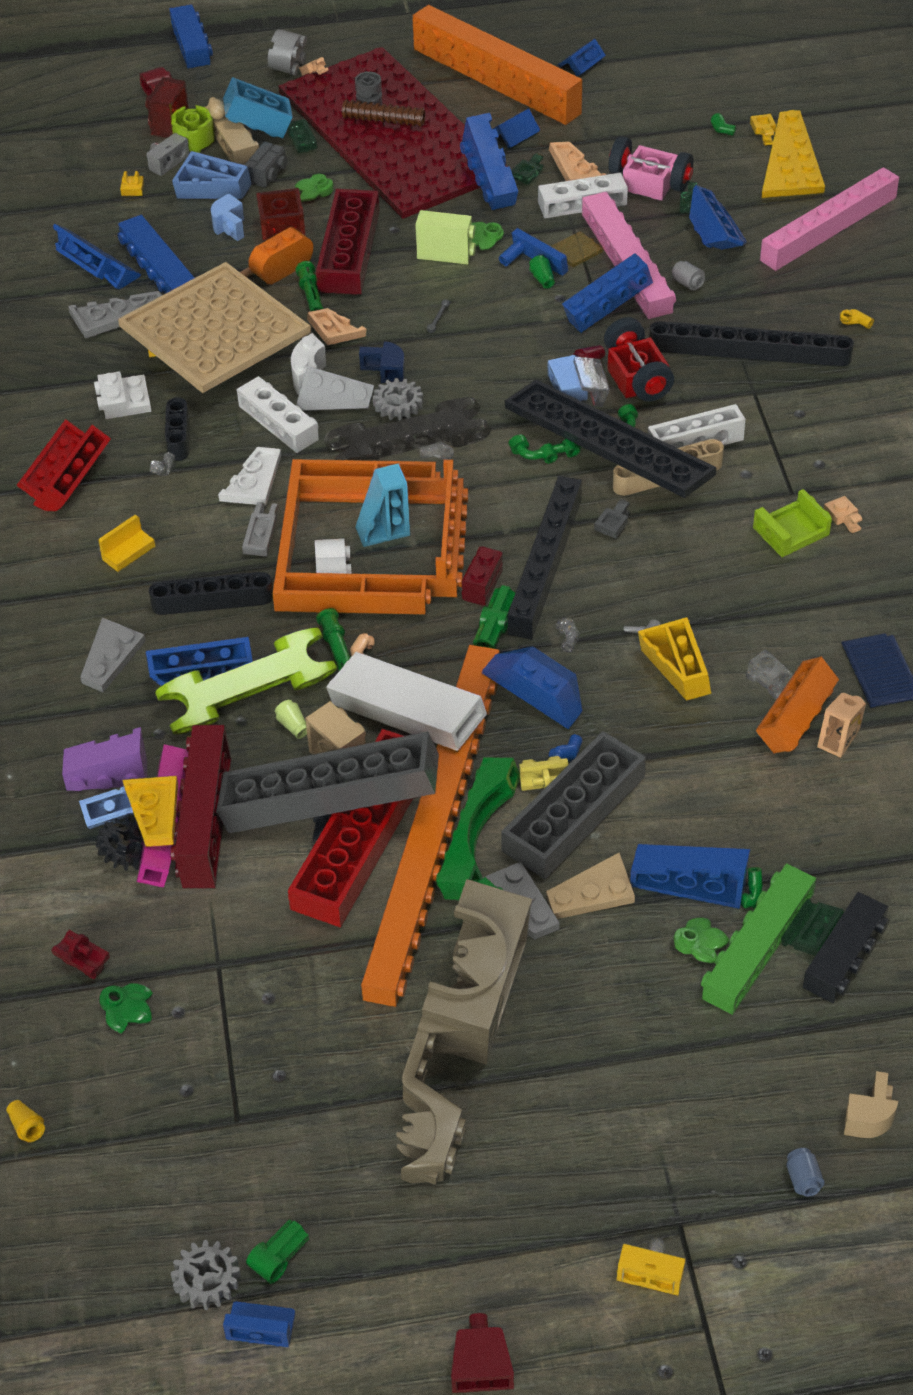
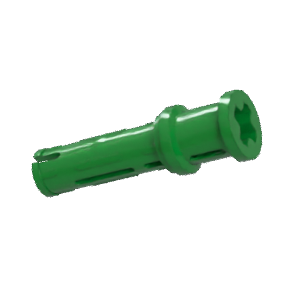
[295,261,324,312]
[316,608,351,671]

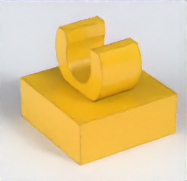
[120,171,144,196]

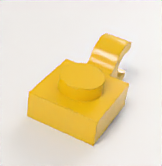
[750,114,776,145]

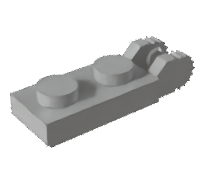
[242,502,279,556]

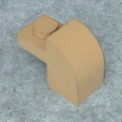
[844,1071,898,1138]

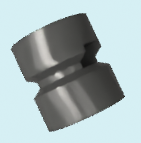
[355,72,383,105]

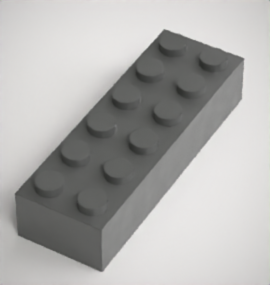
[501,731,646,879]

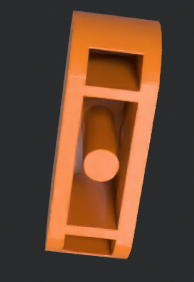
[249,227,313,285]

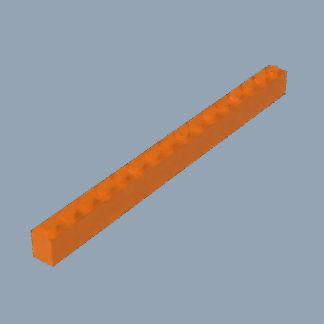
[361,645,499,1007]

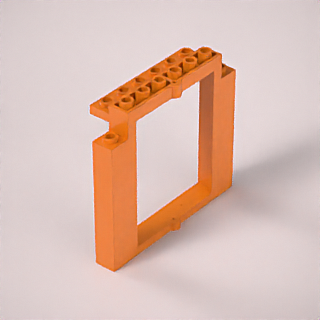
[273,459,468,614]

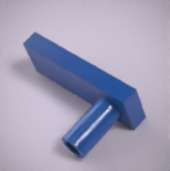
[499,228,568,276]

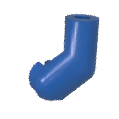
[548,734,583,762]

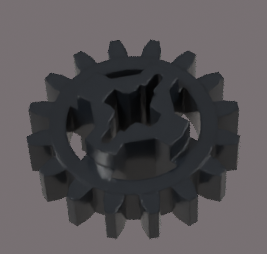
[96,817,144,871]

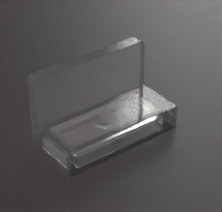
[573,357,609,407]

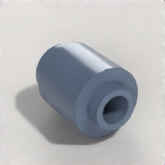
[786,1148,824,1197]

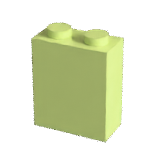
[416,210,476,264]

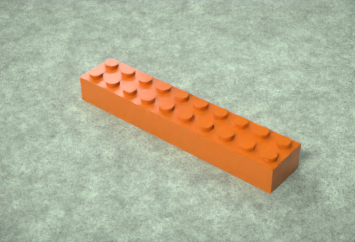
[412,5,582,125]

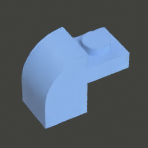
[211,194,244,241]

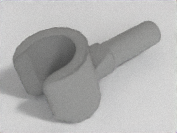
[624,620,660,633]

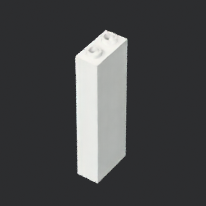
[326,652,487,751]

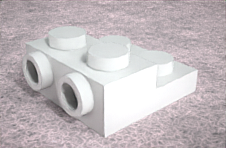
[94,371,152,419]

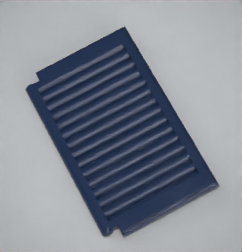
[841,633,913,708]

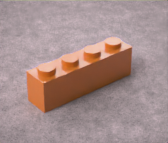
[756,656,839,754]

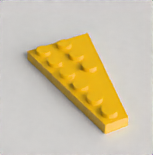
[761,110,825,198]

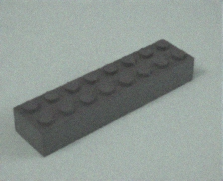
[216,732,439,833]

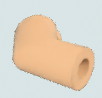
[350,633,375,657]

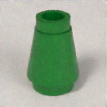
[529,255,555,288]

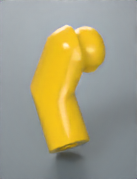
[840,309,874,329]

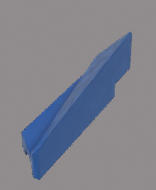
[53,223,141,290]

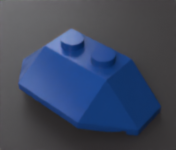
[689,185,747,250]
[146,637,253,701]
[482,646,583,730]

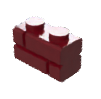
[461,546,503,606]

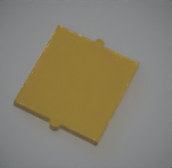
[551,231,603,267]

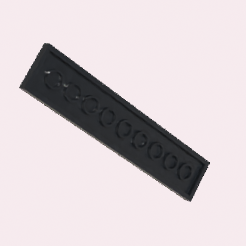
[504,380,716,498]

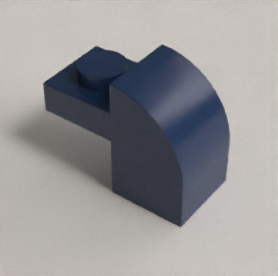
[359,341,405,383]

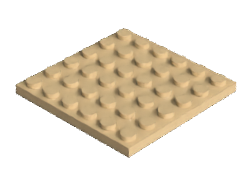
[118,262,311,393]

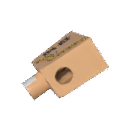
[817,693,866,758]

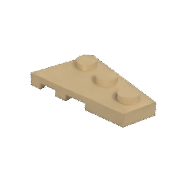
[546,853,635,919]

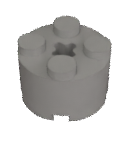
[268,29,307,76]

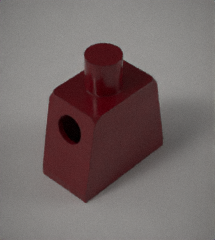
[451,1313,514,1393]

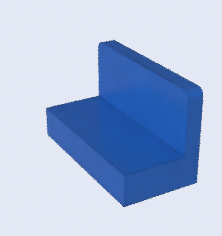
[558,39,606,76]
[493,108,540,148]
[223,1301,295,1347]

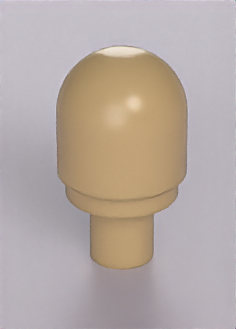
[208,97,225,119]

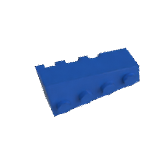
[460,113,518,210]
[630,844,750,909]

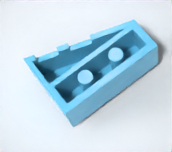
[355,463,410,547]

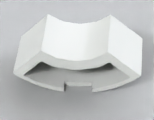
[291,333,326,395]

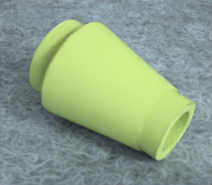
[275,700,307,739]

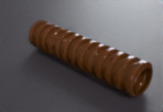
[342,99,425,127]

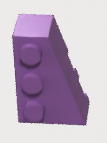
[62,727,147,791]

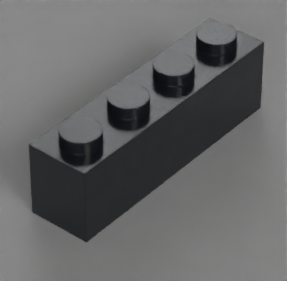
[803,892,890,1004]

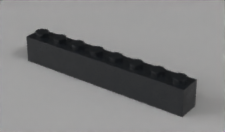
[508,475,582,640]

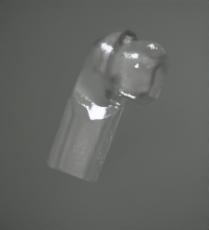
[150,453,175,476]

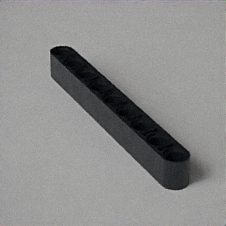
[649,321,854,367]

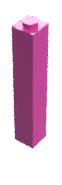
[136,744,189,888]

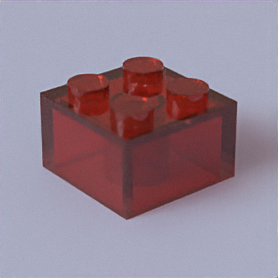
[145,77,189,138]
[256,188,305,240]

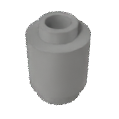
[672,261,705,291]

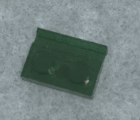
[781,899,844,956]

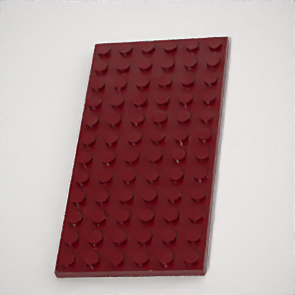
[278,47,511,219]

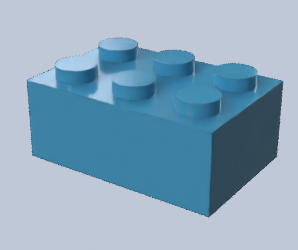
[223,77,293,138]

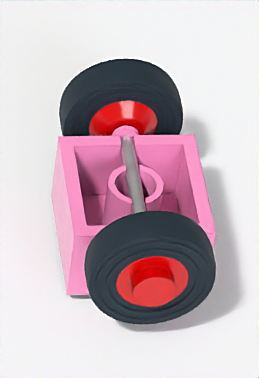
[608,136,694,200]

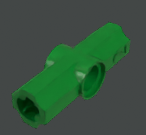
[473,585,516,649]

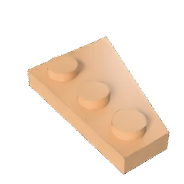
[549,142,607,181]

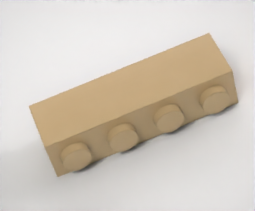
[205,103,259,165]

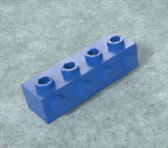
[562,253,653,333]

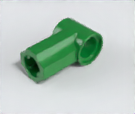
[246,1220,309,1284]

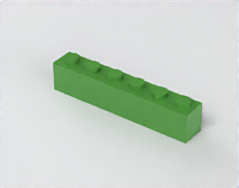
[701,863,816,1015]

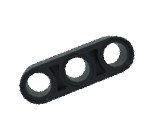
[165,397,190,461]

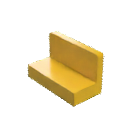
[98,515,155,572]

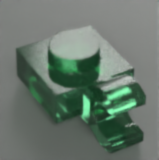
[511,153,544,185]
[680,182,697,213]

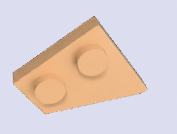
[307,308,367,345]

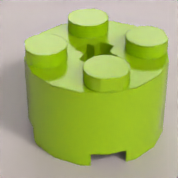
[171,105,215,153]

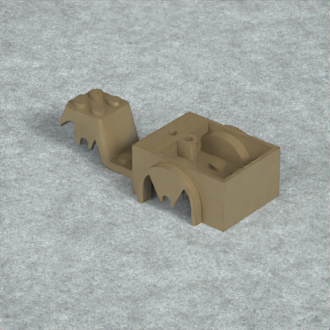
[396,879,532,1185]

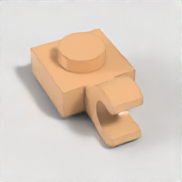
[299,57,329,75]
[824,496,862,533]

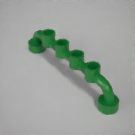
[508,404,638,464]

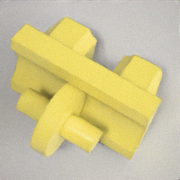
[519,756,568,791]

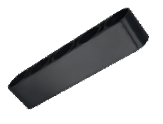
[149,572,273,615]

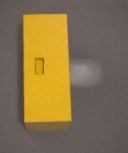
[617,1238,685,1296]

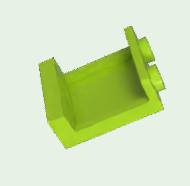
[753,489,832,557]

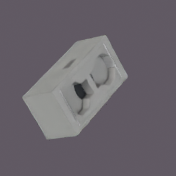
[147,133,189,176]

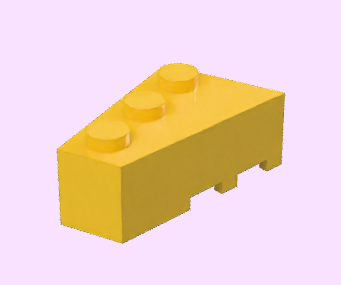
[638,617,711,701]

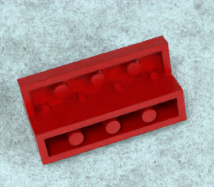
[16,419,111,512]

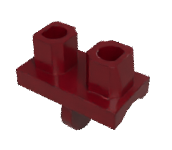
[51,929,110,979]

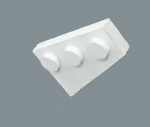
[218,447,281,506]

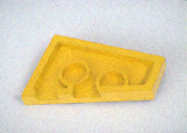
[122,776,178,847]

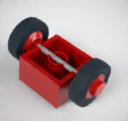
[604,317,674,401]

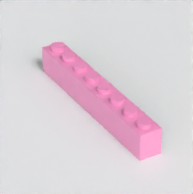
[760,167,899,271]
[582,192,676,319]

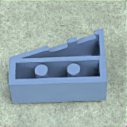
[172,151,251,199]

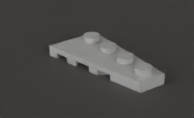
[68,291,162,338]

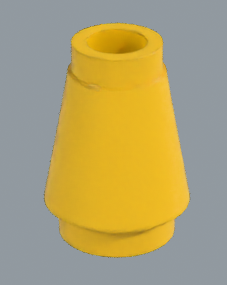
[6,1100,45,1142]

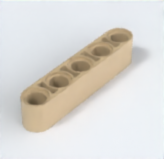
[613,439,724,496]

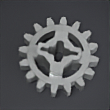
[373,378,423,421]
[171,1240,241,1310]

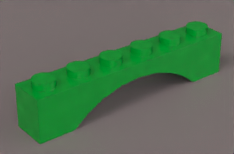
[436,757,520,900]

